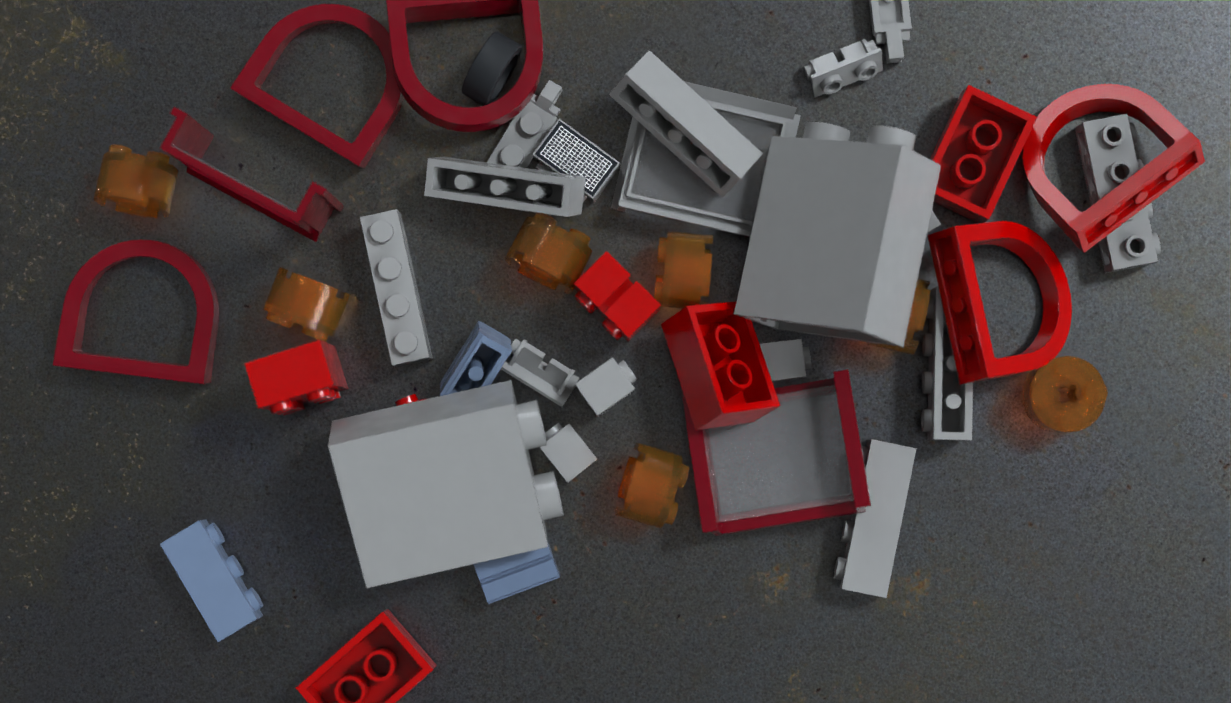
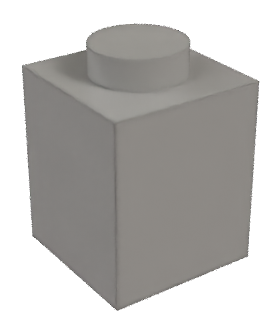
[760,339,811,382]
[540,423,597,483]

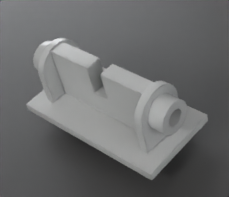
[803,39,883,98]
[501,339,580,407]

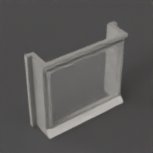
[611,81,801,237]

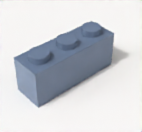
[160,519,263,642]

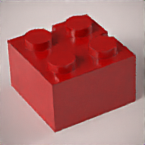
[574,251,661,342]

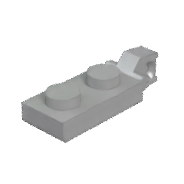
[869,0,912,64]
[487,80,563,168]

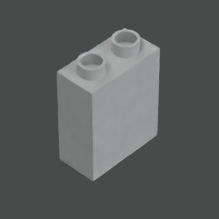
[734,122,941,347]
[328,380,564,588]

